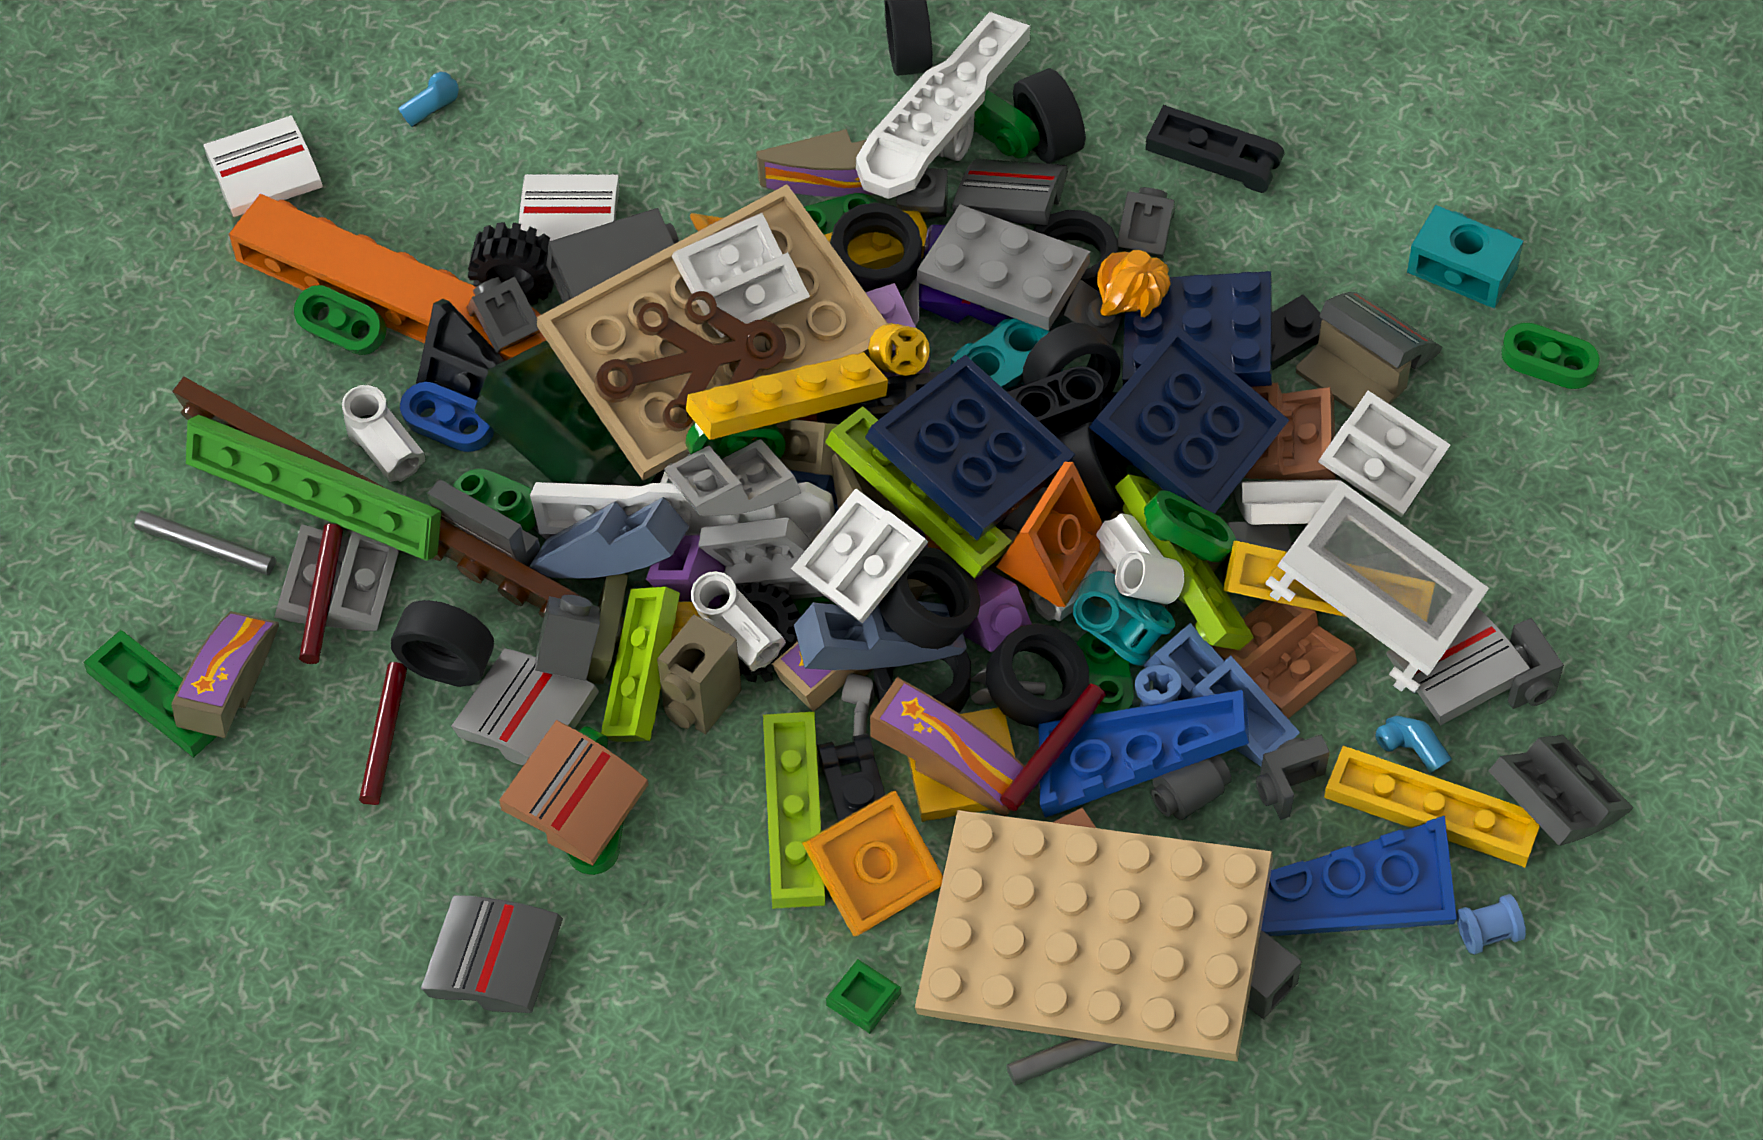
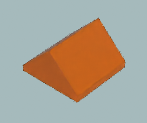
[996,462,1103,607]

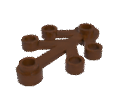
[595,291,786,432]

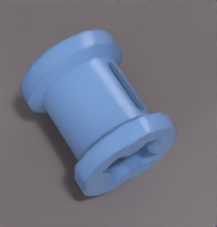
[1135,665,1182,707]
[1456,894,1526,955]

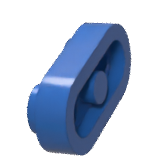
[400,382,495,452]

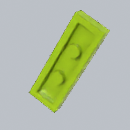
[601,586,680,742]

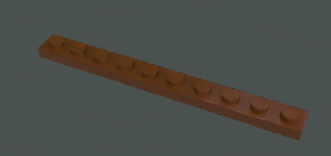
[172,376,584,619]

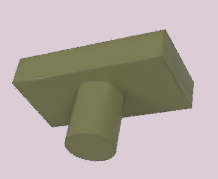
[586,574,628,684]

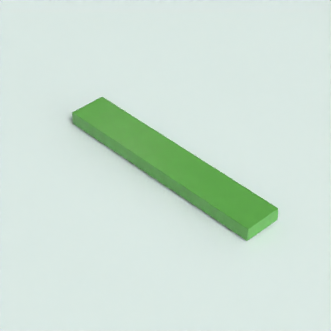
[185,414,441,561]

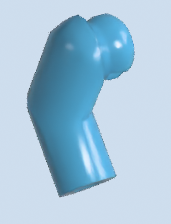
[398,72,459,127]
[1375,716,1452,774]

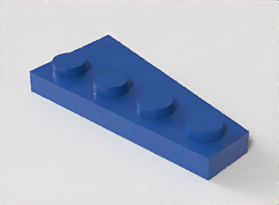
[1039,690,1249,818]
[1261,815,1457,936]

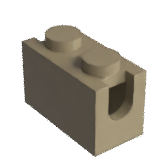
[657,614,741,735]

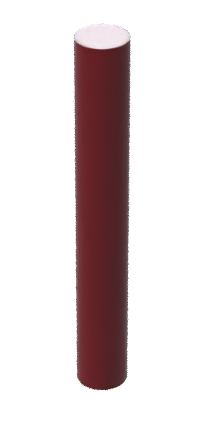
[299,524,343,664]
[359,662,407,805]
[1000,684,1106,811]

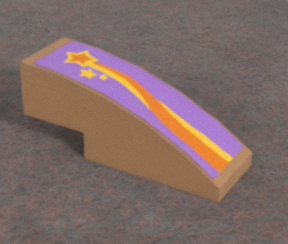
[870,677,1024,817]

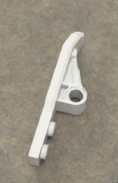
[856,12,1030,199]
[530,453,835,542]

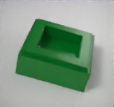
[826,959,901,1034]

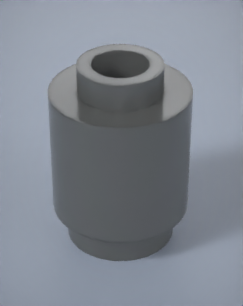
[1151,755,1232,820]

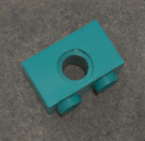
[1407,205,1523,309]

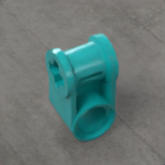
[1073,571,1175,666]

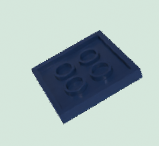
[1122,271,1272,387]
[1089,324,1289,514]
[865,355,1076,540]

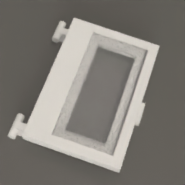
[1265,480,1489,693]

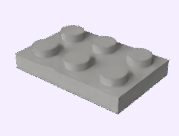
[917,204,1090,331]

